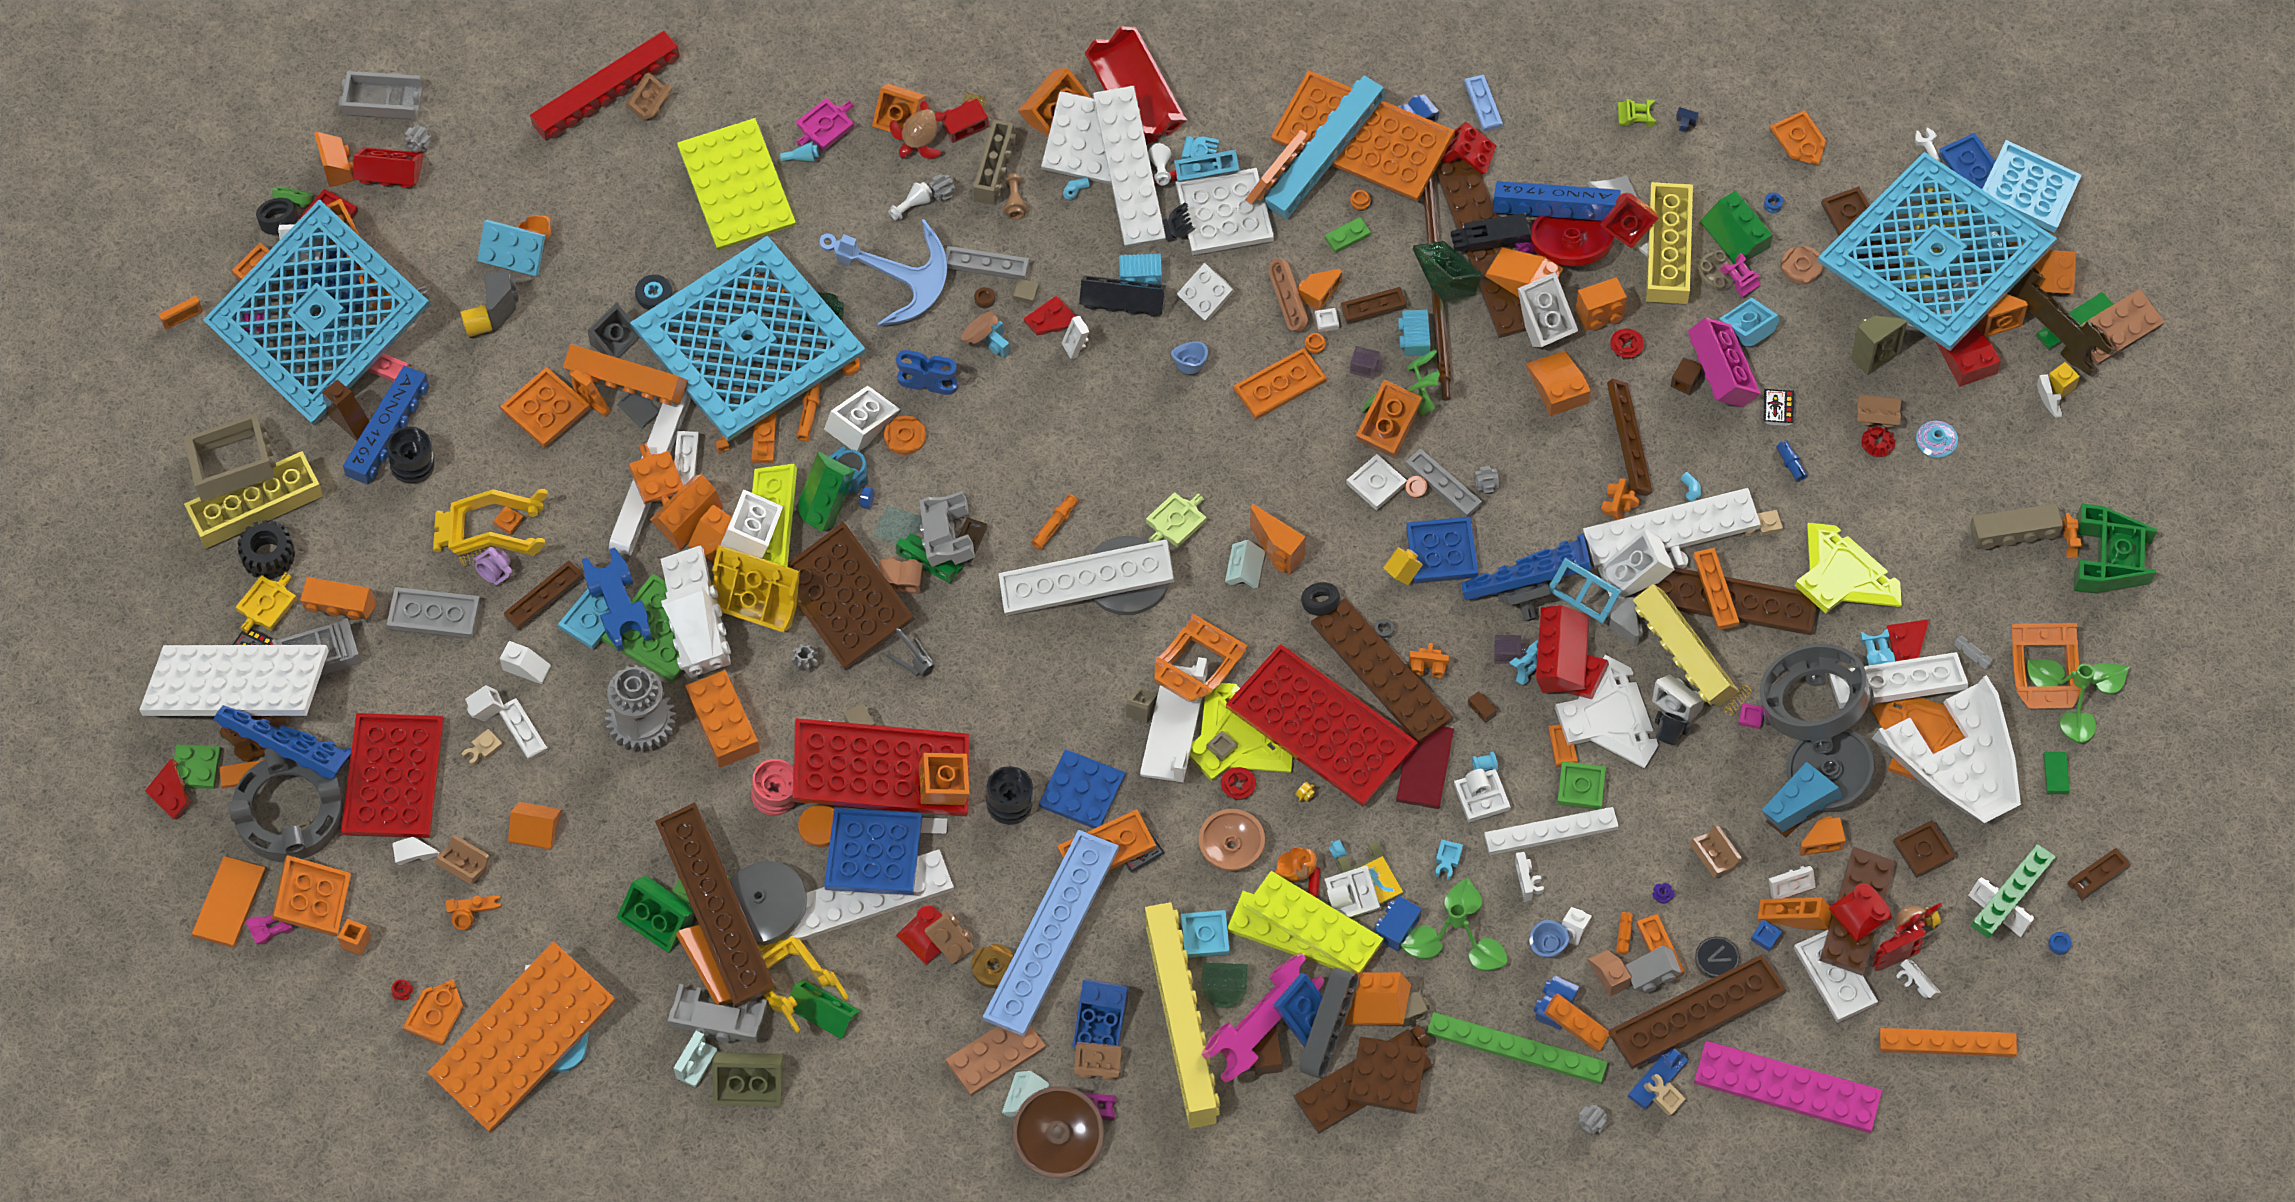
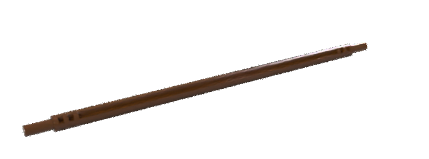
[1423,173,1451,401]

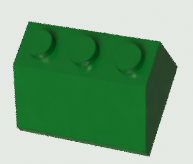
[1700,191,1772,264]
[796,452,855,532]
[616,875,696,953]

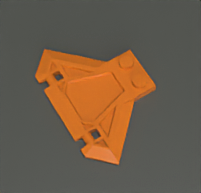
[1869,697,1965,781]

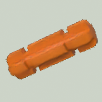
[1616,912,1633,955]

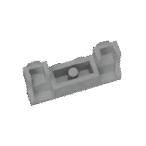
[919,491,975,566]
[668,984,768,1043]

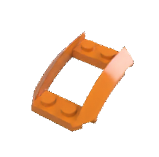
[1154,614,1248,702]
[2011,623,2081,709]

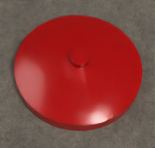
[1531,216,1614,266]

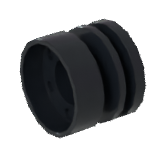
[387,427,435,483]
[986,766,1033,825]

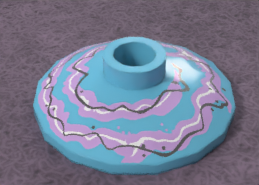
[1916,420,1958,458]

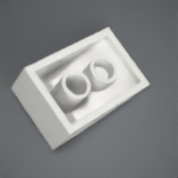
[1518,272,1578,347]
[824,386,900,451]
[721,490,783,559]
[1598,530,1674,598]

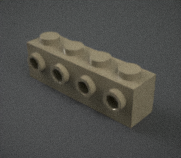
[973,119,1017,204]
[1970,504,2063,549]

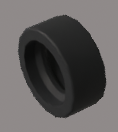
[256,197,298,235]

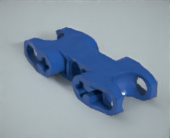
[582,548,652,651]

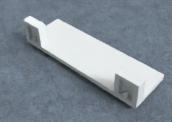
[1140,657,1208,782]

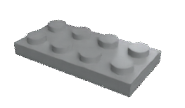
[387,587,481,638]

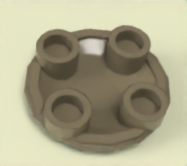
[1698,250,1739,290]

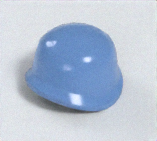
[1171,341,1208,374]
[1530,920,1569,958]

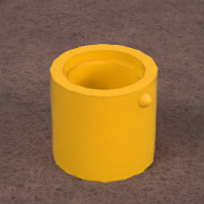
[460,305,492,338]

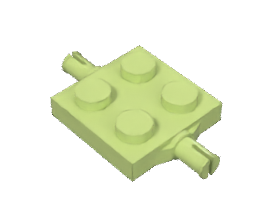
[1146,492,1206,548]

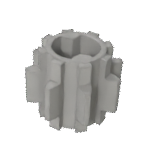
[404,125,430,152]
[929,174,955,201]
[1475,466,1499,493]
[792,644,818,672]
[1578,1104,1607,1134]

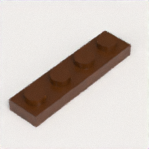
[504,560,584,630]

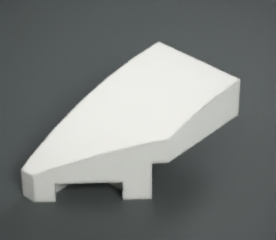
[2037,374,2062,418]
[393,837,440,865]

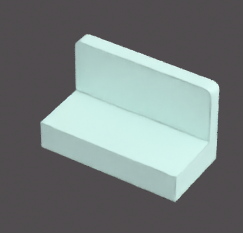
[1225,540,1265,588]
[1002,1071,1049,1117]

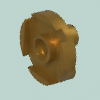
[971,944,1013,989]

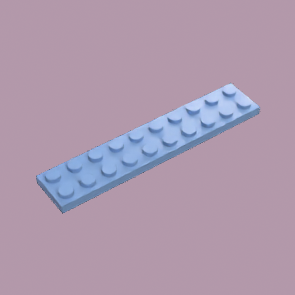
[983,830,1119,1037]

